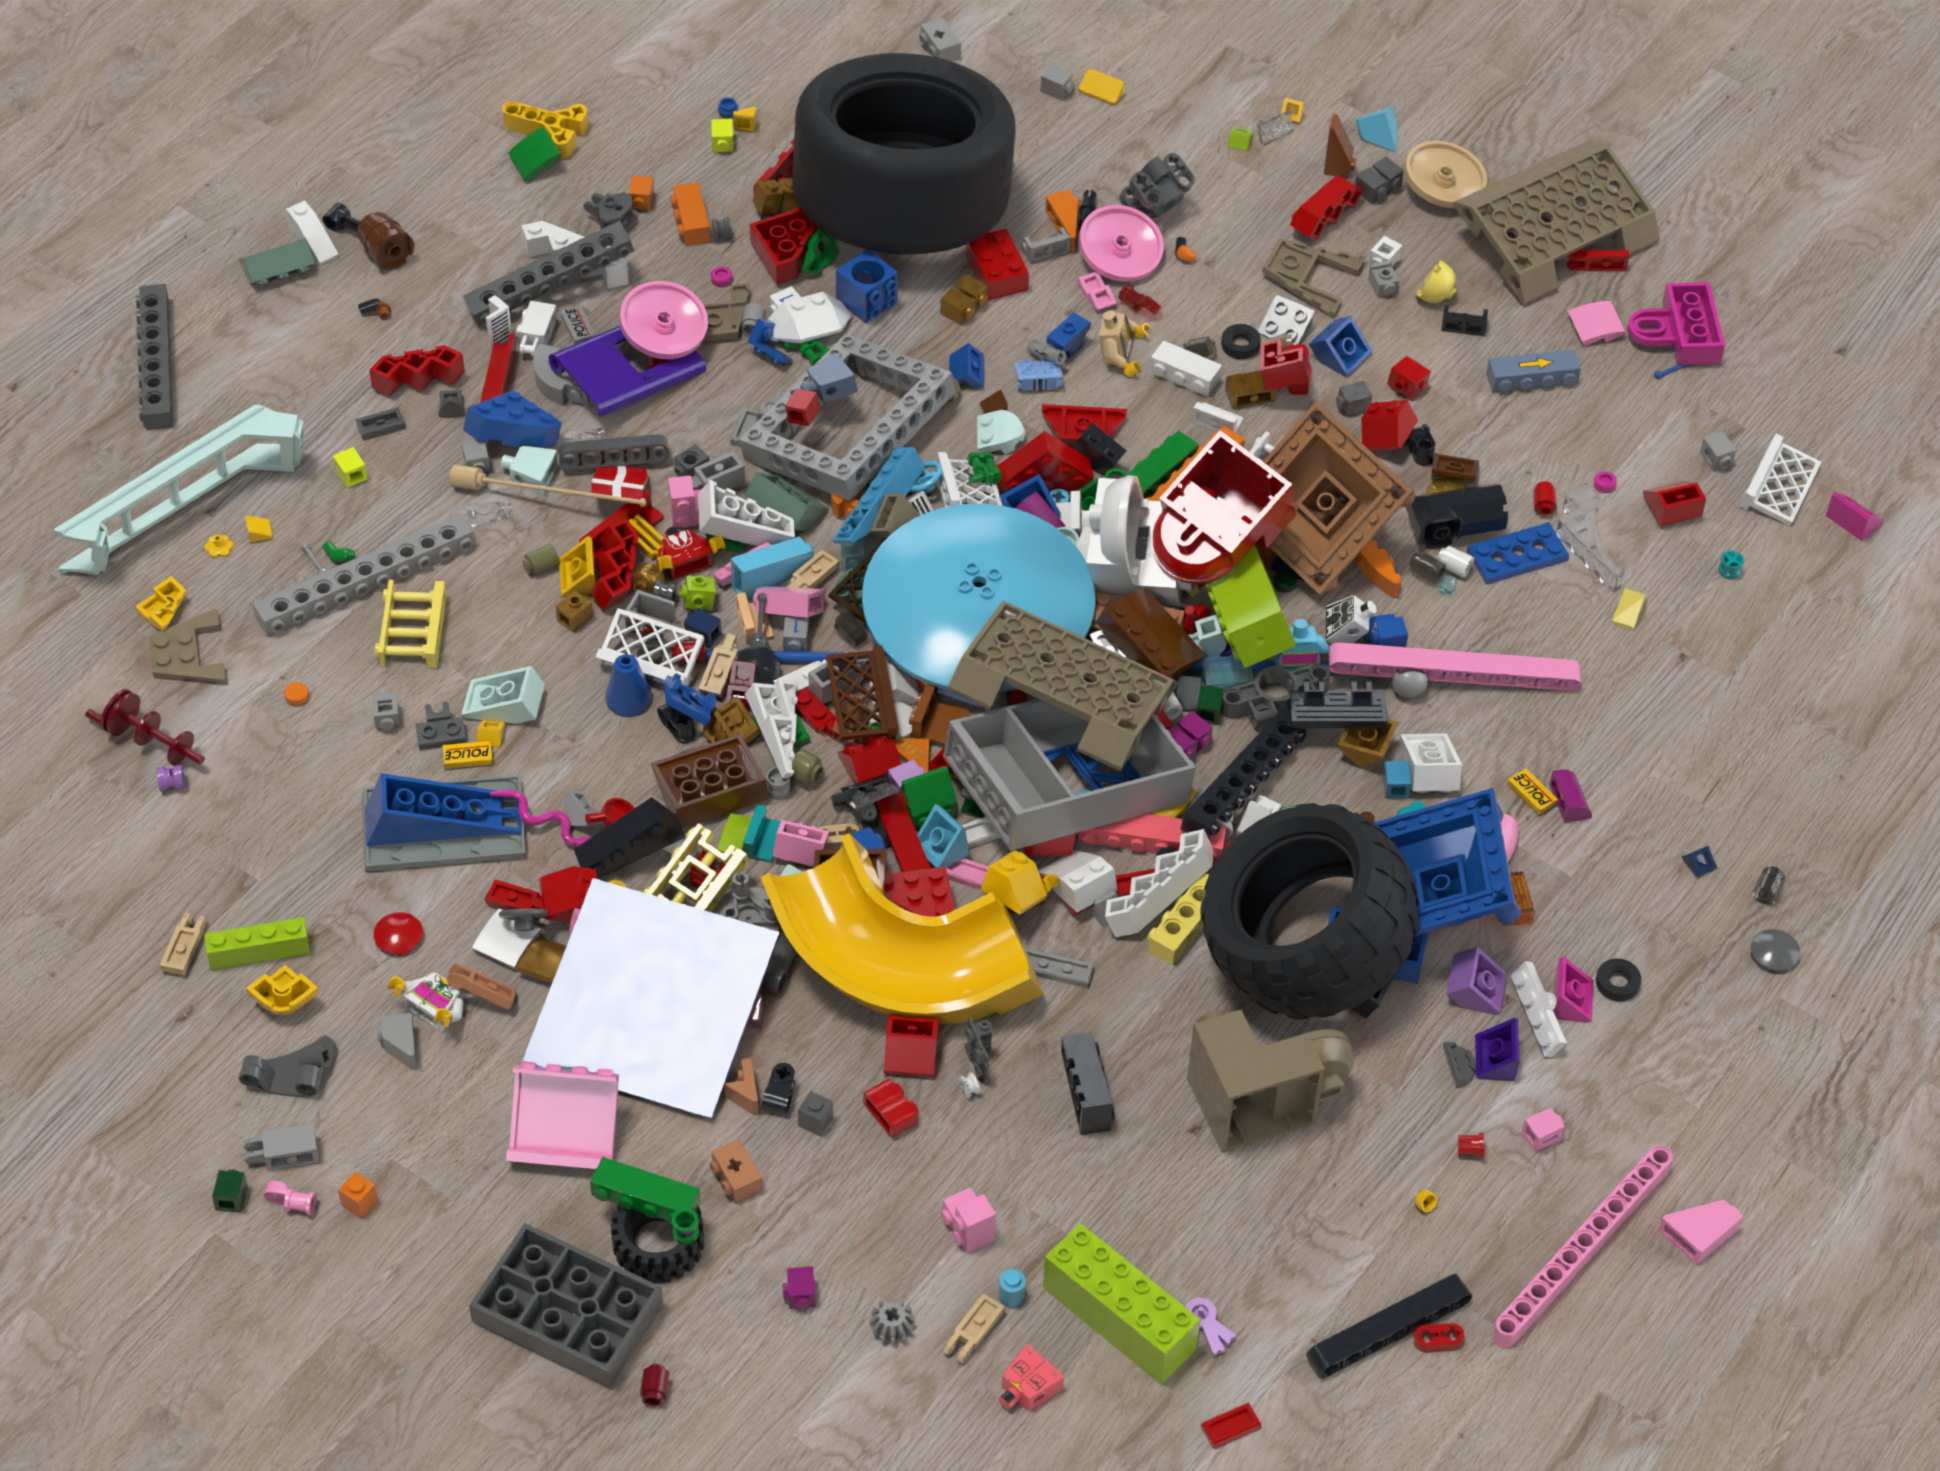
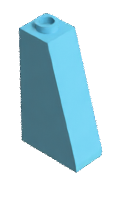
[731,537,814,601]

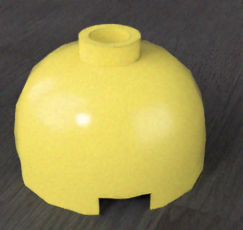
[1416,260,1457,304]

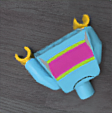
[1270,619,1329,670]

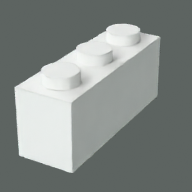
[1150,340,1222,397]

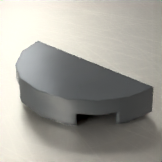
[1443,1042,1476,1089]

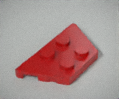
[1041,404,1127,445]

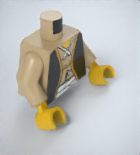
[1099,310,1151,377]

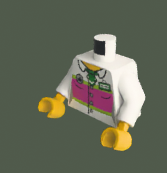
[387,973,464,1033]

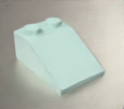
[461,666,545,724]

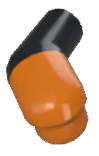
[1175,237,1197,263]

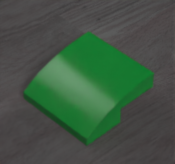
[508,127,562,182]

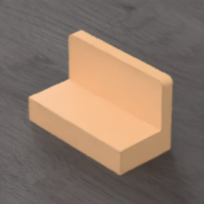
[736,592,773,644]

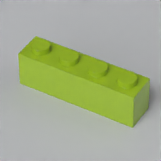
[204,917,310,970]

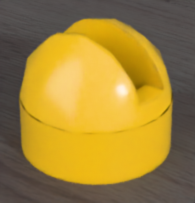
[1414,1190,1437,1212]

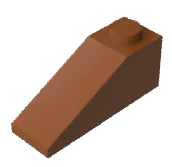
[1324,114,1357,178]

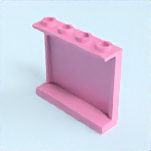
[506,1061,619,1169]

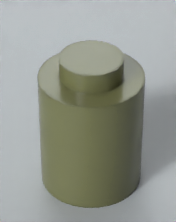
[523,544,560,576]

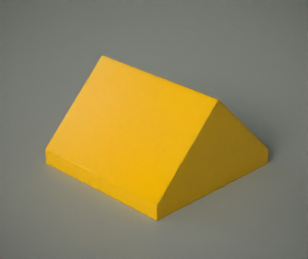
[559,536,596,597]

